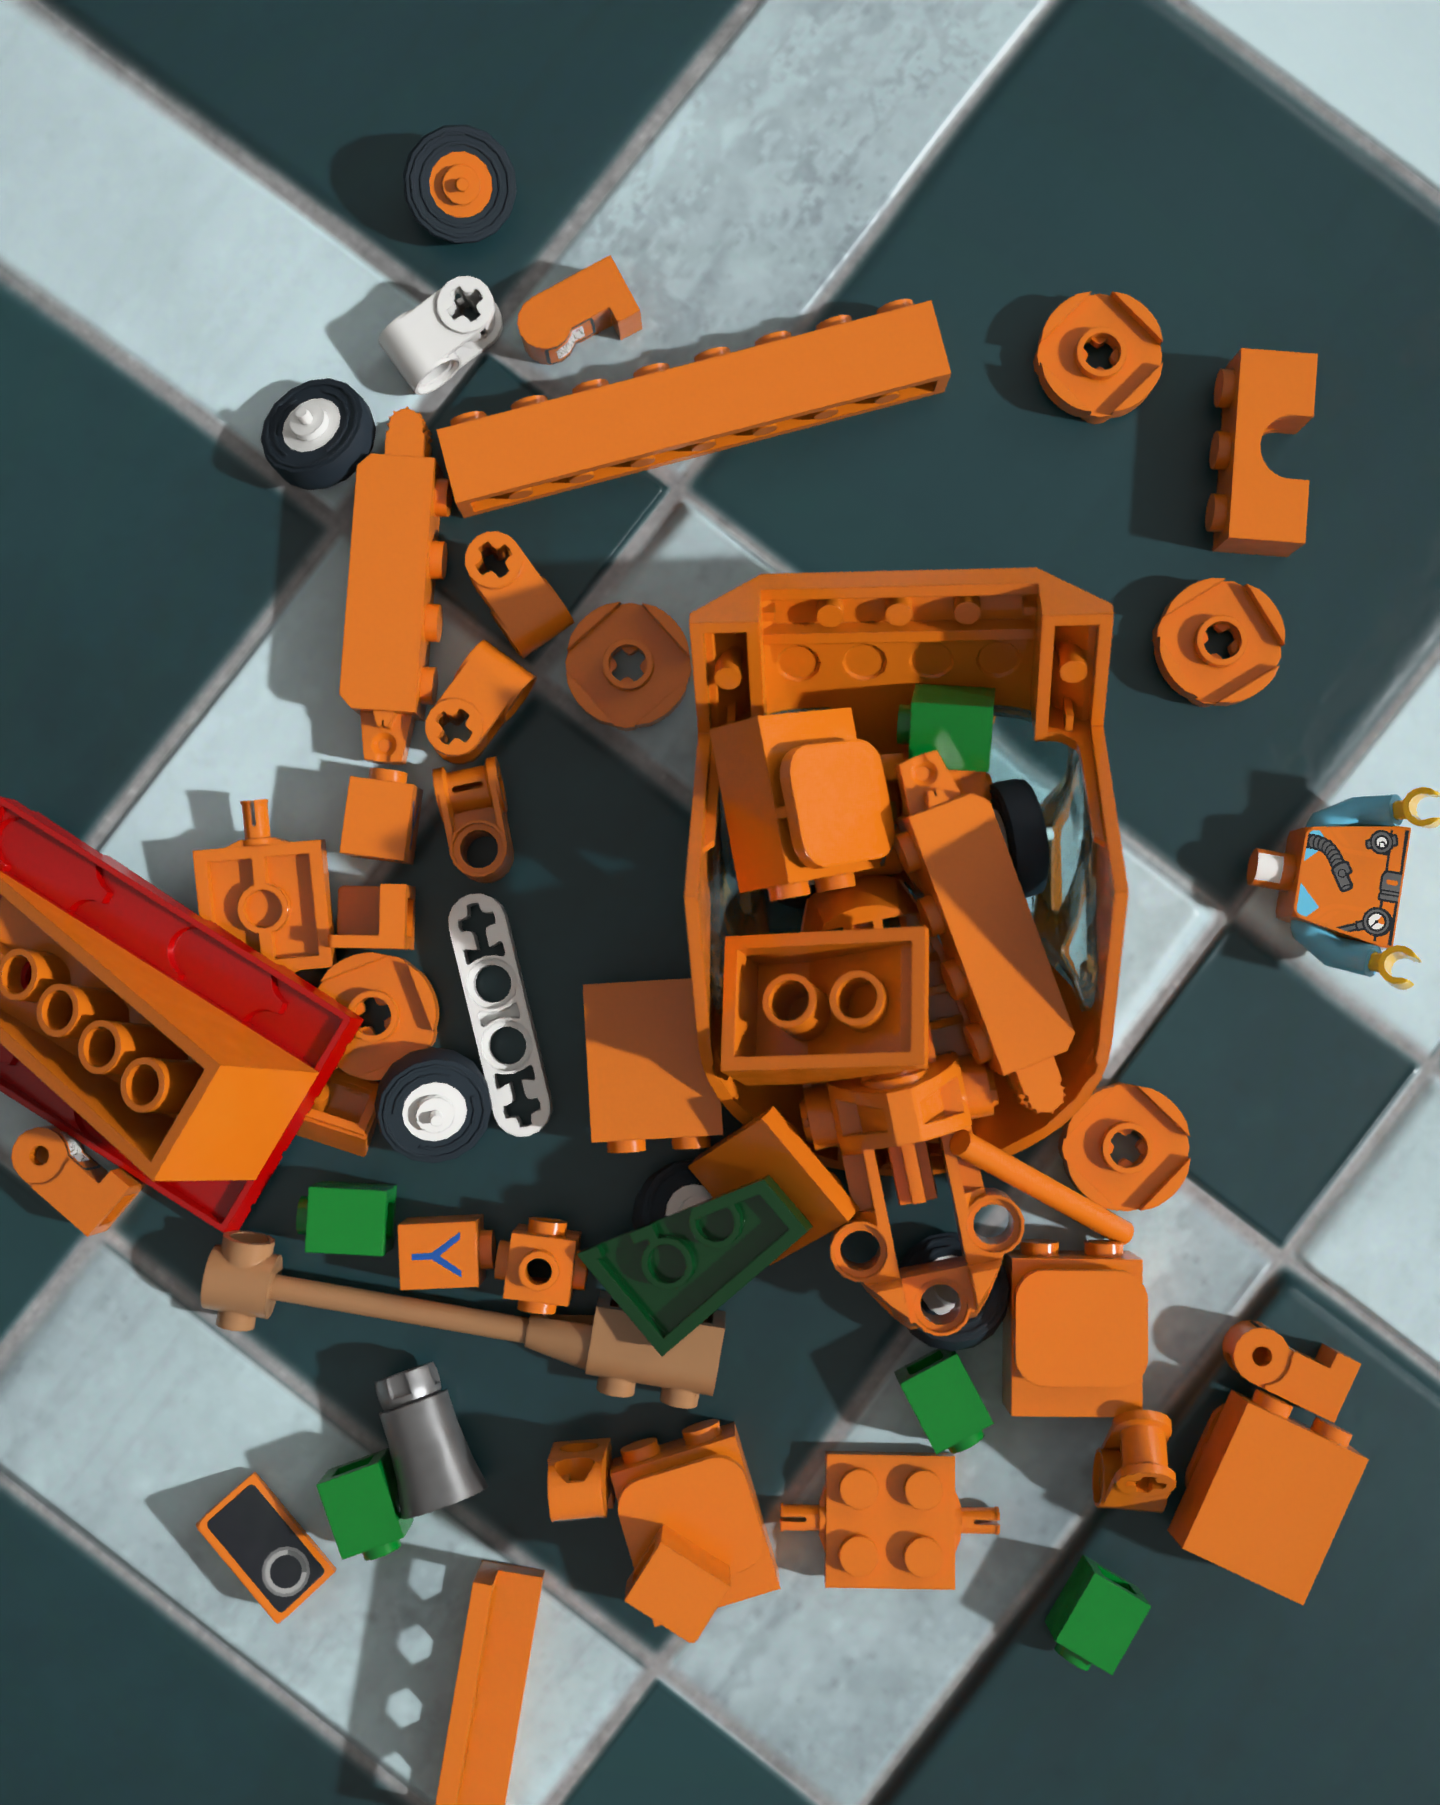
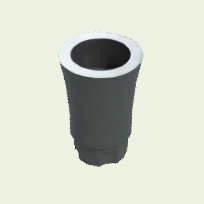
[375,1362,489,1519]

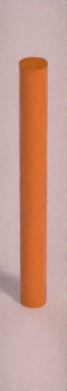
[950,1129,1134,1245]

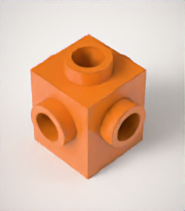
[494,1217,588,1315]

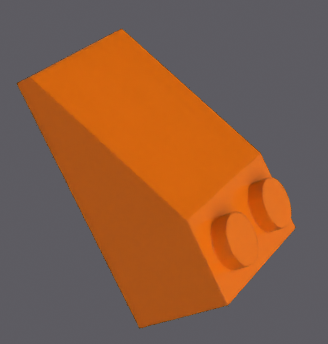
[721,926,929,1086]

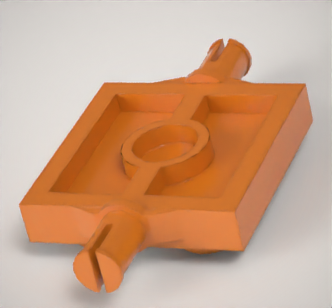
[193,799,337,973]
[780,1451,1000,1590]

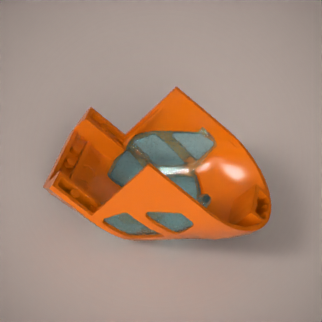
[684,567,1129,1176]

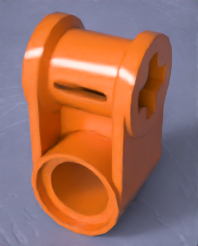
[465,531,575,659]
[425,640,537,765]
[432,756,514,883]
[1092,1410,1176,1513]

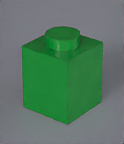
[897,684,995,772]
[296,1181,397,1256]
[894,1348,994,1454]
[316,1448,414,1561]
[1045,1555,1152,1675]

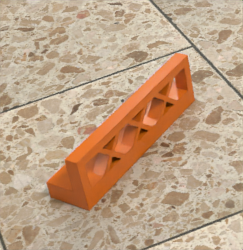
[435,1560,545,1805]

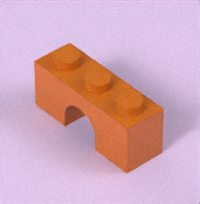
[1205,348,1318,557]

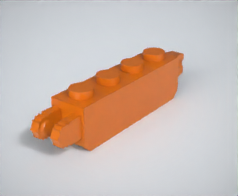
[339,406,452,765]
[894,750,1075,1114]

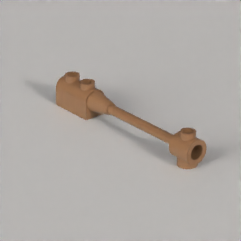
[201,1230,726,1409]

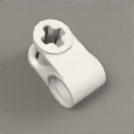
[378,276,503,396]

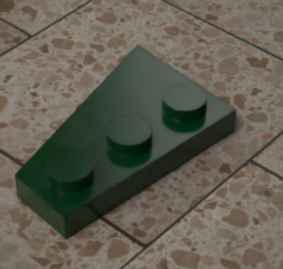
[577,1175,813,1357]

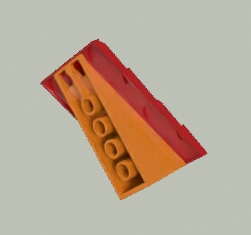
[0,796,364,1233]

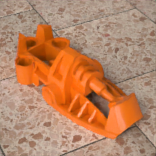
[799,875,1024,1336]

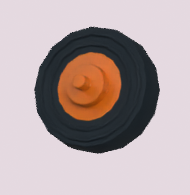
[402,125,517,244]

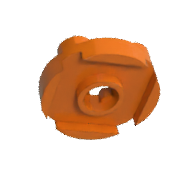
[1033,291,1163,424]
[1152,578,1285,707]
[565,602,692,731]
[318,952,439,1081]
[1058,1082,1191,1212]

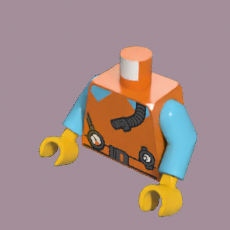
[1247,787,1440,990]

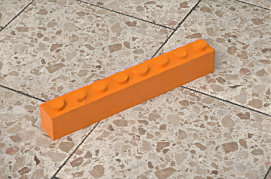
[436,299,951,518]

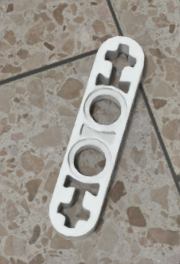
[448,893,553,1137]

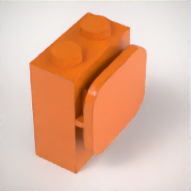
[709,707,895,902]
[583,977,723,1153]
[1002,1239,1148,1417]
[1167,1389,1369,1605]
[609,1419,781,1627]

